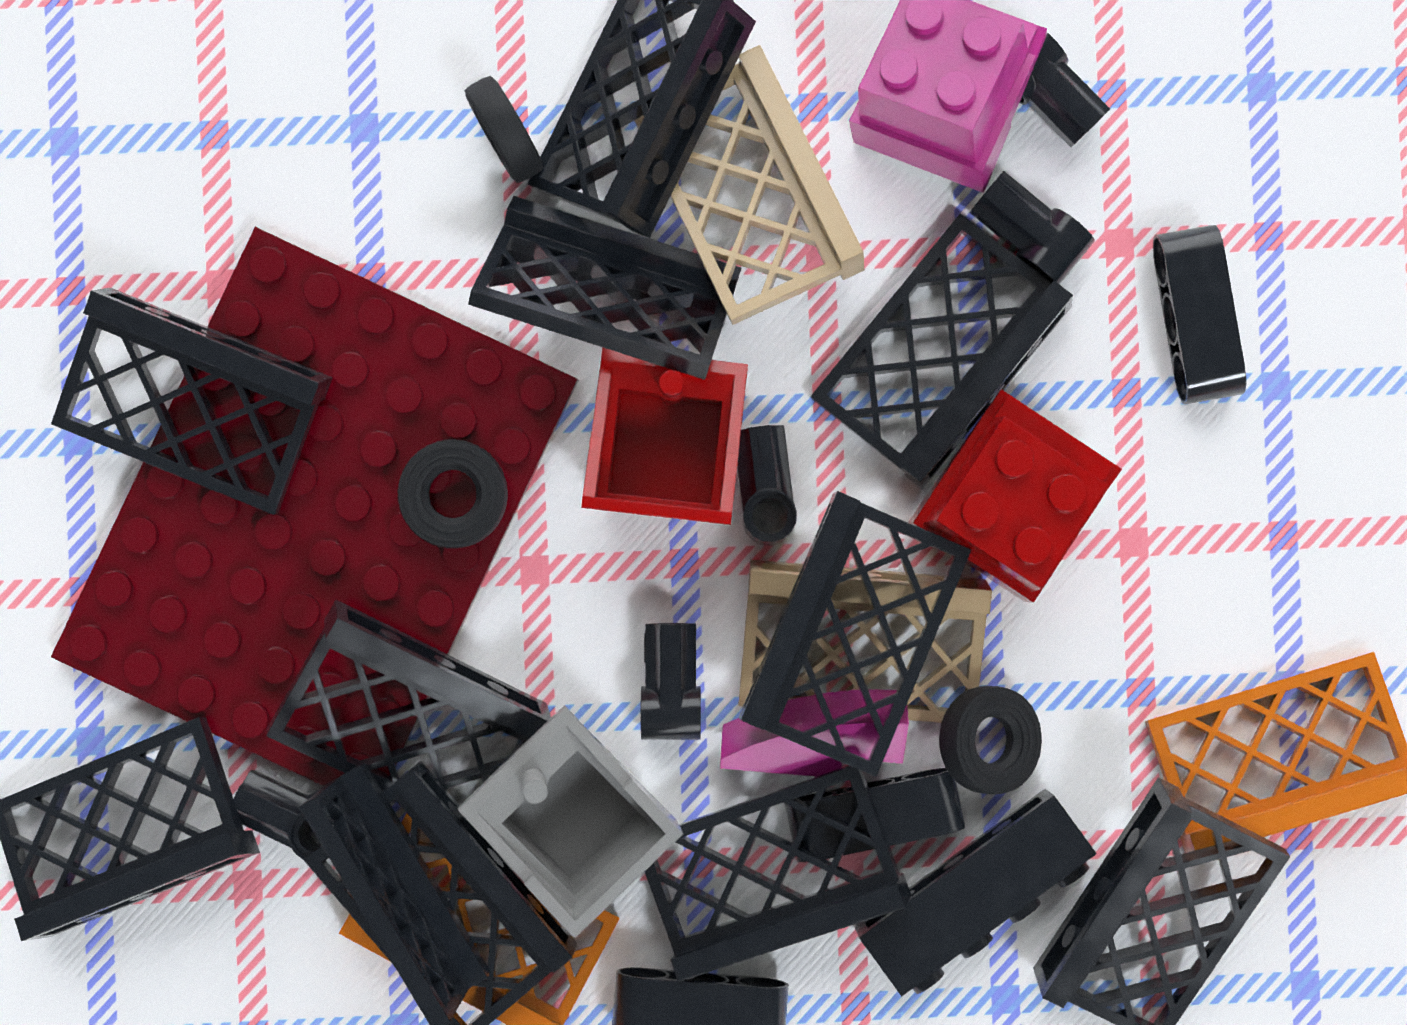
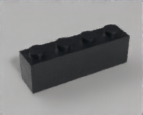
[854,789,1097,997]

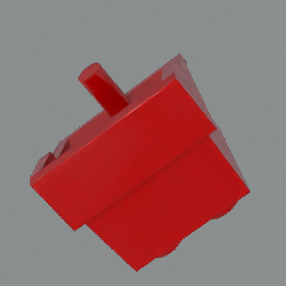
[581,347,748,525]
[908,389,1122,603]

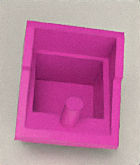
[849,0,1047,193]

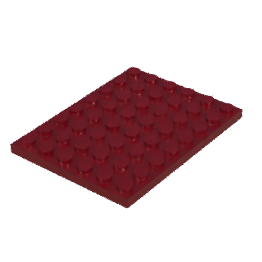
[51,226,579,792]

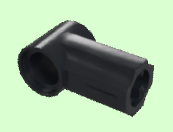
[1019,32,1110,148]
[969,170,1095,284]
[737,425,797,546]
[640,623,701,740]
[234,770,329,860]

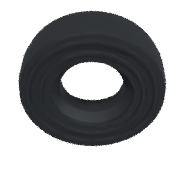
[464,75,543,183]
[398,439,508,548]
[939,686,1042,795]

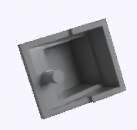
[458,705,683,938]

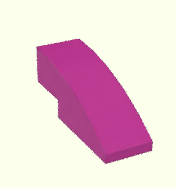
[720,689,909,777]

